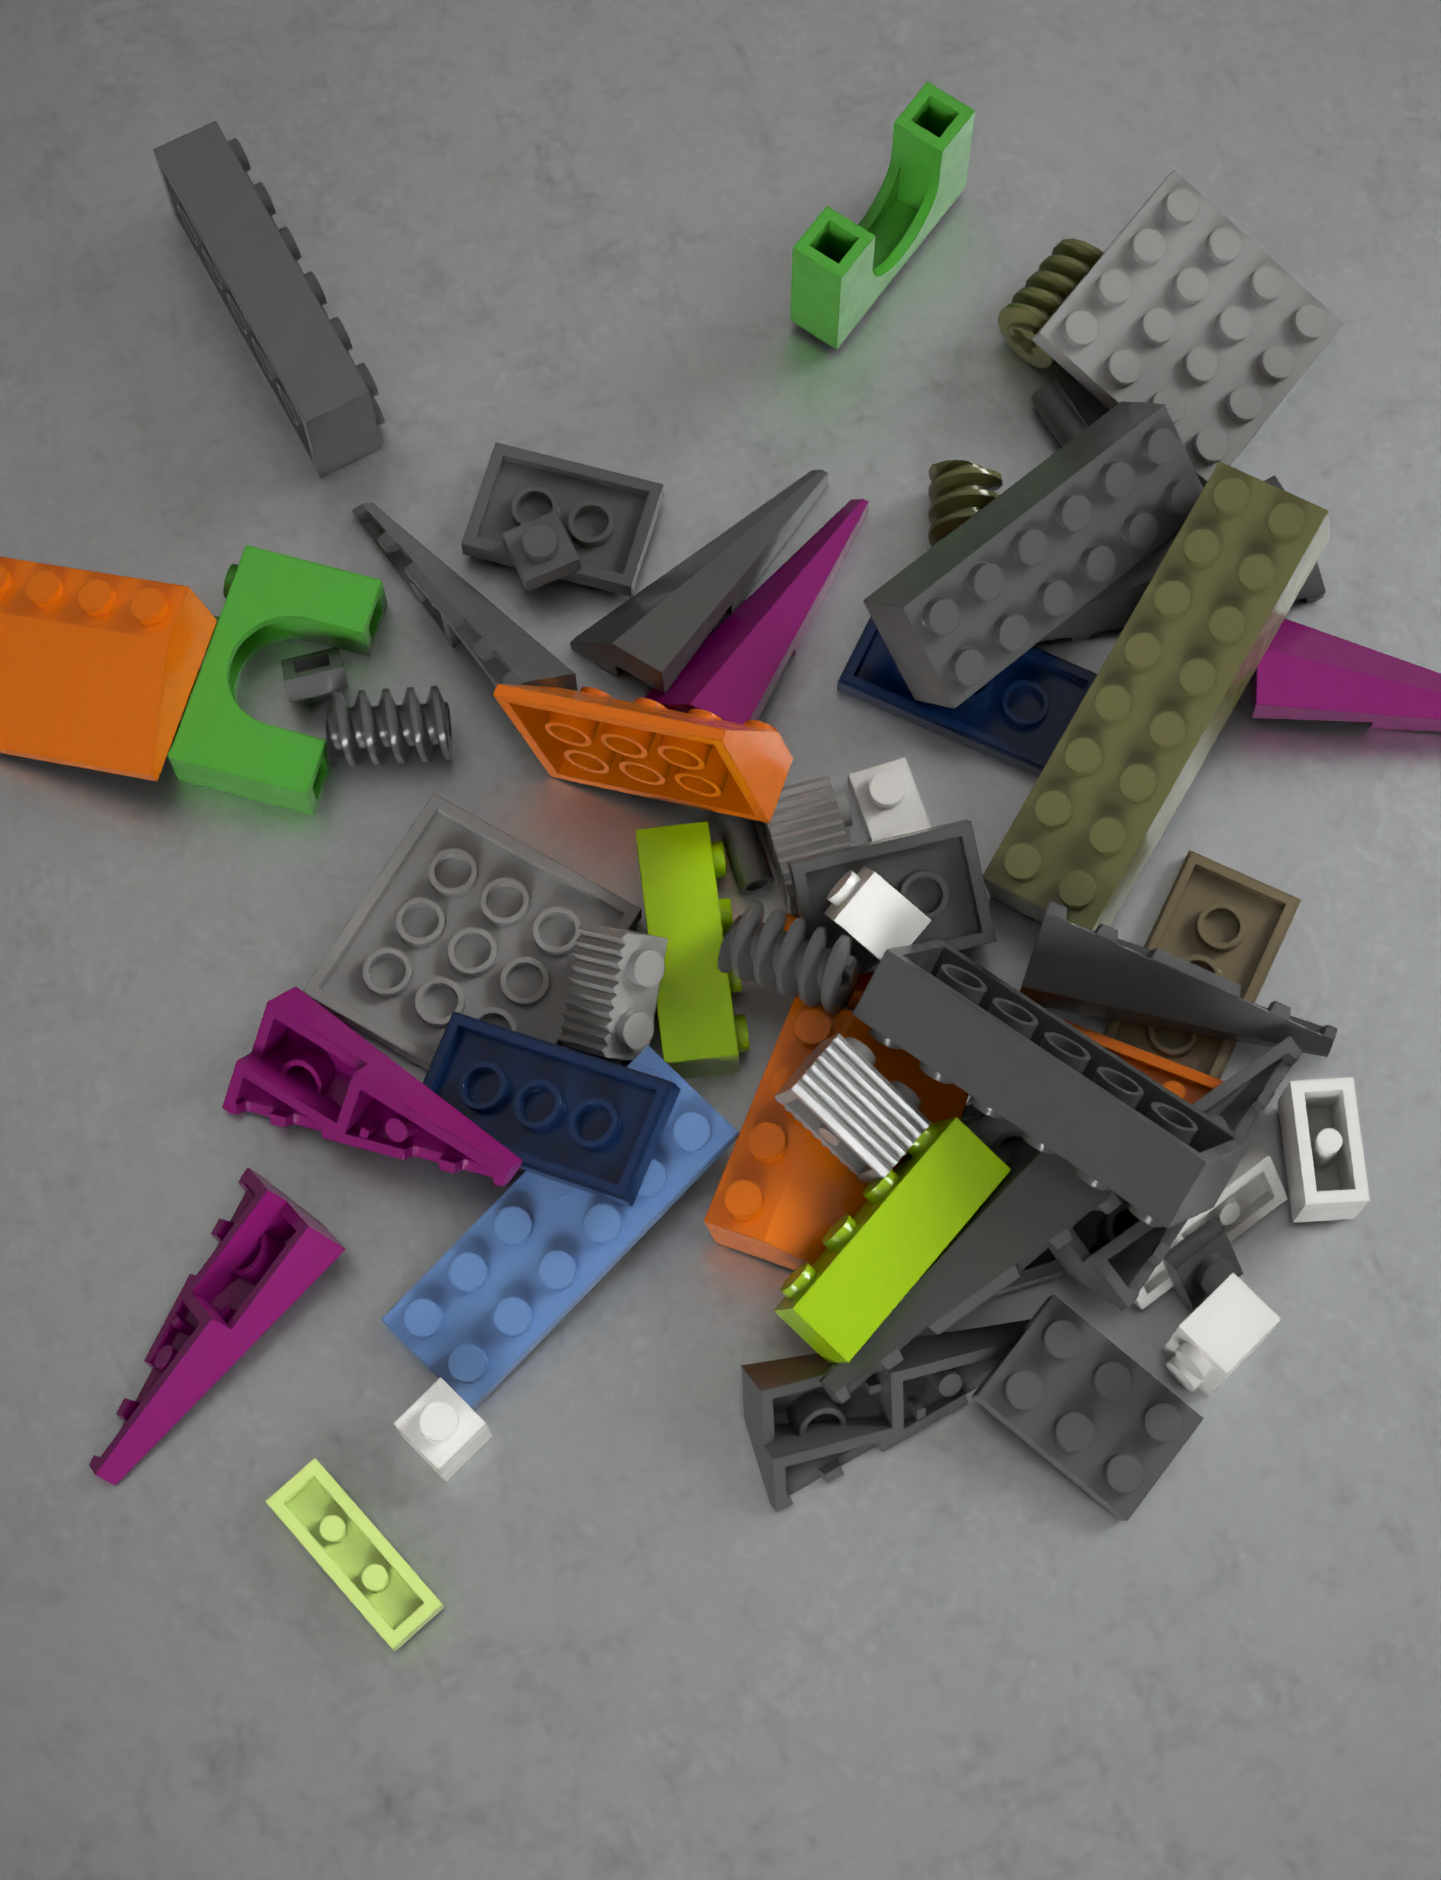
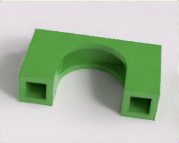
[790,82,975,350]
[167,545,388,816]

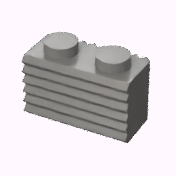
[761,775,853,918]
[559,923,668,1061]
[774,1033,931,1184]

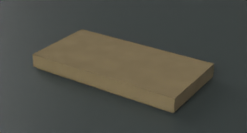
[1103,850,1301,1079]

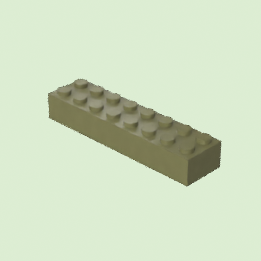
[983,461,1330,931]

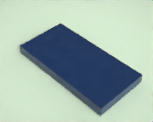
[837,616,1097,777]
[423,1011,681,1207]

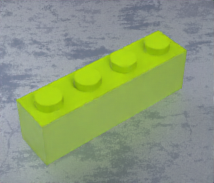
[635,821,750,1079]
[773,1117,1011,1363]

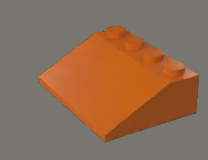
[0,557,217,781]
[493,684,793,824]
[704,995,971,1270]

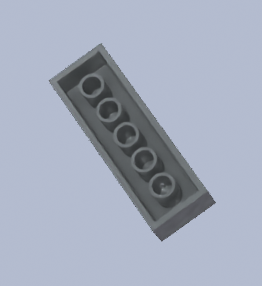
[153,121,385,478]
[863,401,1203,709]
[852,939,1250,1229]

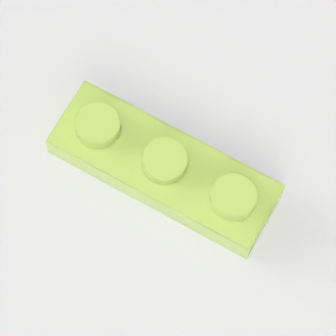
[265,1458,445,1652]

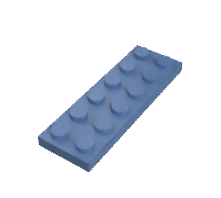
[381,1045,739,1410]

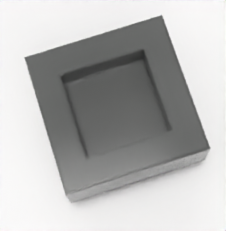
[501,510,581,592]
[281,646,348,704]
[1163,1219,1243,1310]

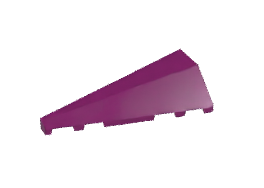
[644,499,869,724]
[1252,619,1441,732]
[222,986,523,1187]
[89,1167,346,1485]

